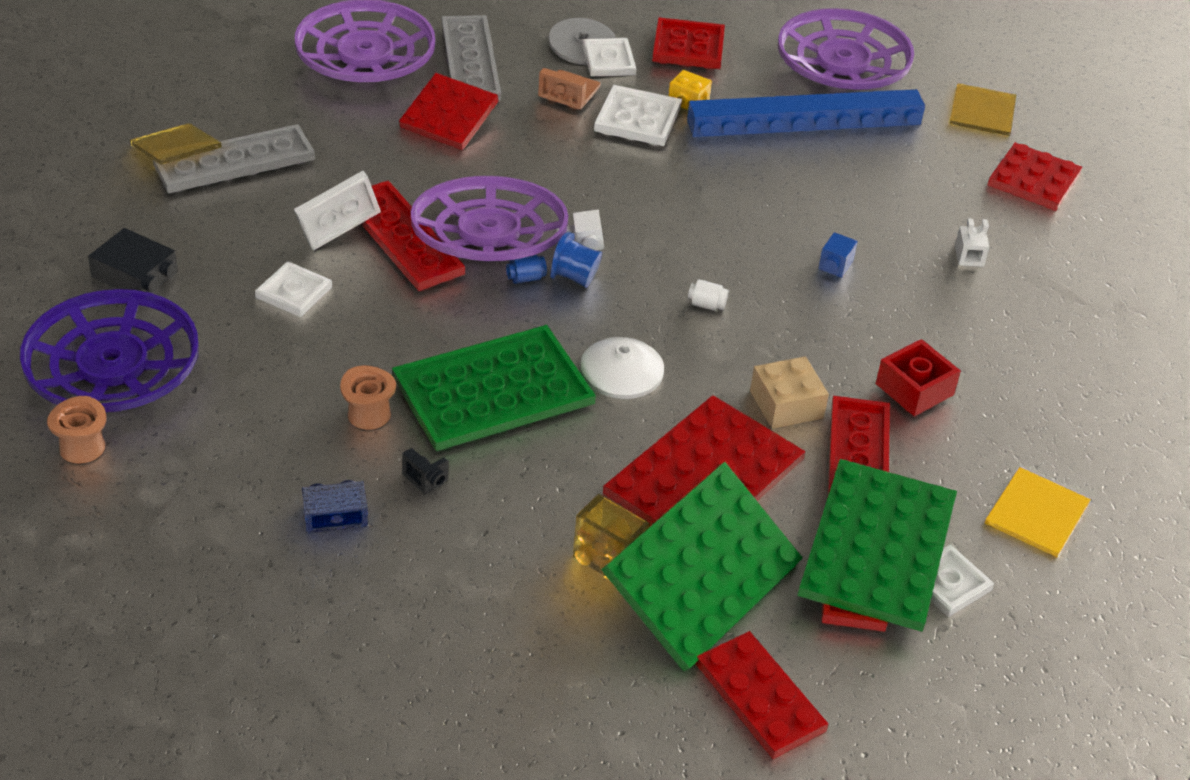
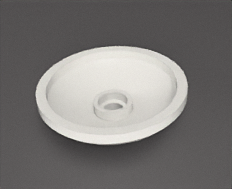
[580,337,664,399]

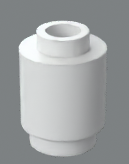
[688,279,729,311]

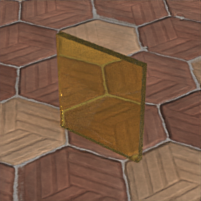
[949,83,1017,136]
[130,123,222,165]

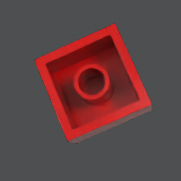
[875,339,961,417]

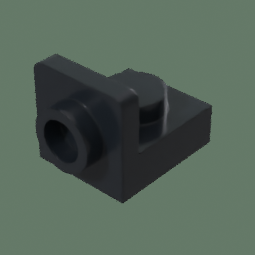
[402,448,449,494]

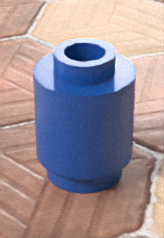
[506,254,547,284]

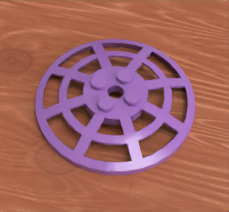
[295,0,435,82]
[778,8,914,90]
[411,176,568,261]

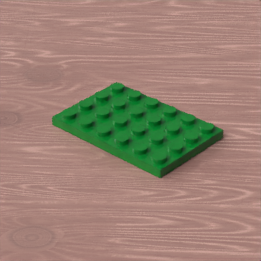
[392,325,596,451]
[797,459,957,632]
[601,462,803,672]

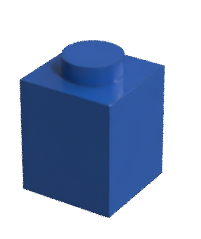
[818,232,858,278]

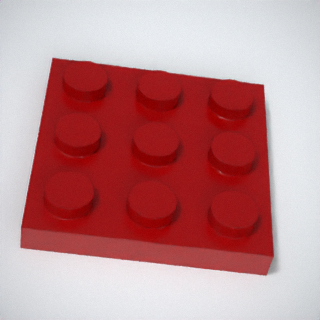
[652,17,725,69]
[399,73,499,151]
[987,142,1083,211]

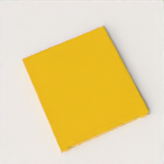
[984,467,1091,557]

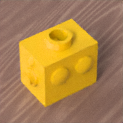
[668,70,712,110]

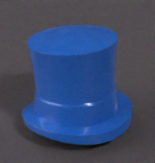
[550,232,603,288]

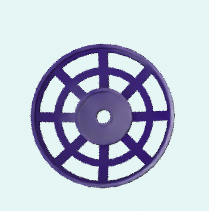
[20,289,199,412]

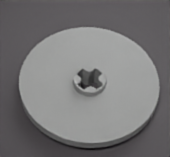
[549,18,616,65]

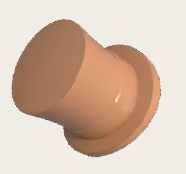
[340,365,396,430]
[47,396,107,464]

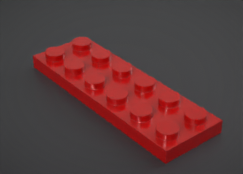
[361,180,465,291]

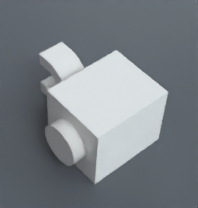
[557,209,604,250]
[955,218,989,267]

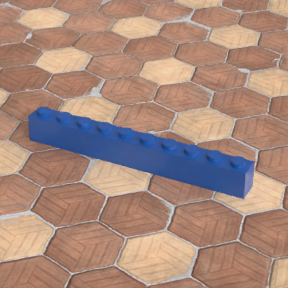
[687,89,926,137]

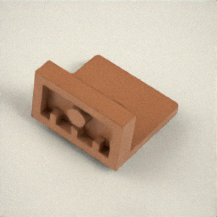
[538,68,600,110]

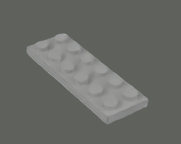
[441,15,501,101]
[152,124,315,193]

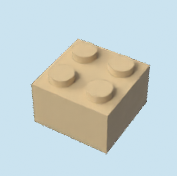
[750,356,829,429]

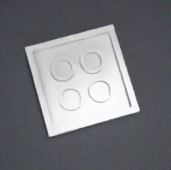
[594,85,682,146]

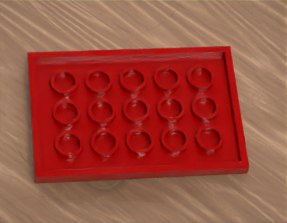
[603,395,806,525]

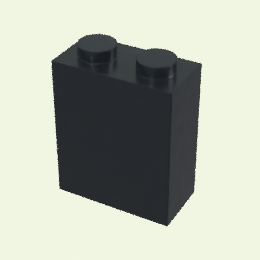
[88,228,178,293]

